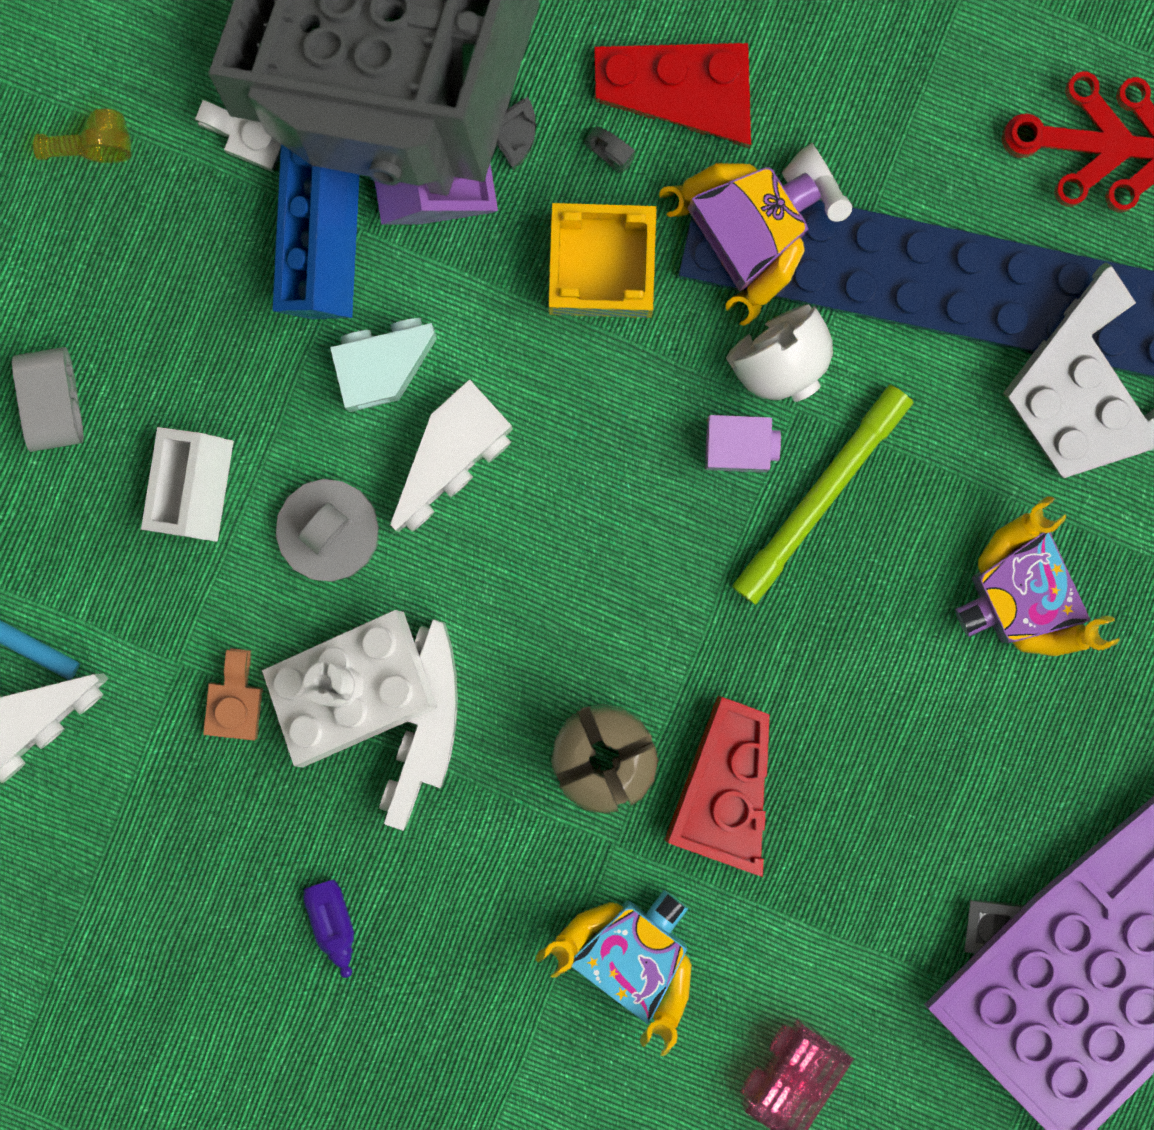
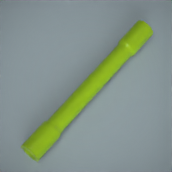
[731,384,914,605]

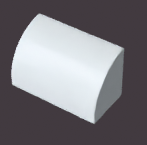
[141,427,234,542]

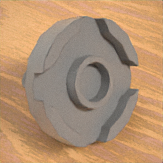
[276,479,379,582]

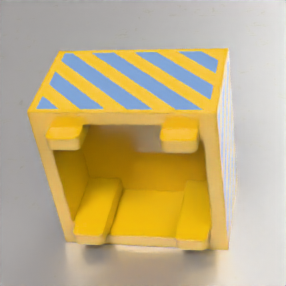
[549,203,656,318]

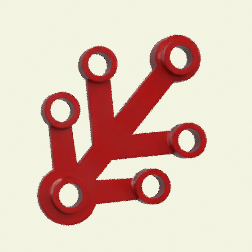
[1002,71,1154,213]

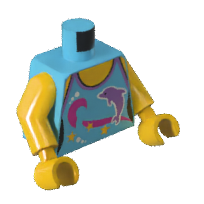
[536,890,692,1056]

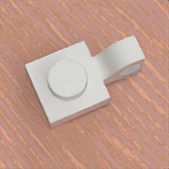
[195,100,281,172]

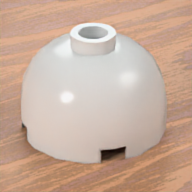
[726,305,833,402]

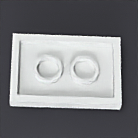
[262,610,437,767]

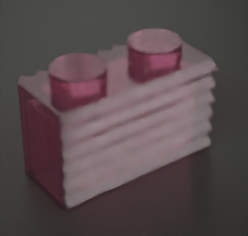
[740,1018,854,1130]

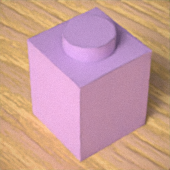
[705,415,781,473]

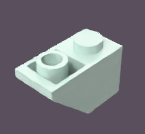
[330,318,437,412]

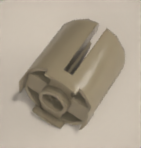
[551,704,658,814]

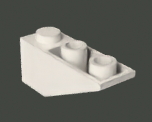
[390,380,513,532]
[0,673,108,783]

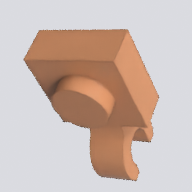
[203,648,263,741]

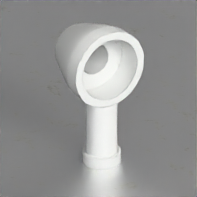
[782,143,852,222]

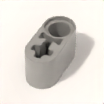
[12,347,84,452]

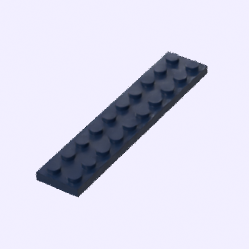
[678,200,1154,379]

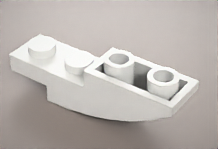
[379,619,458,831]

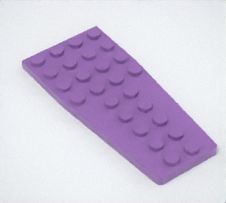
[924,796,1154,1130]

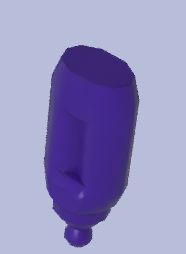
[303,879,354,978]

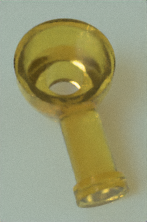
[33,109,131,163]

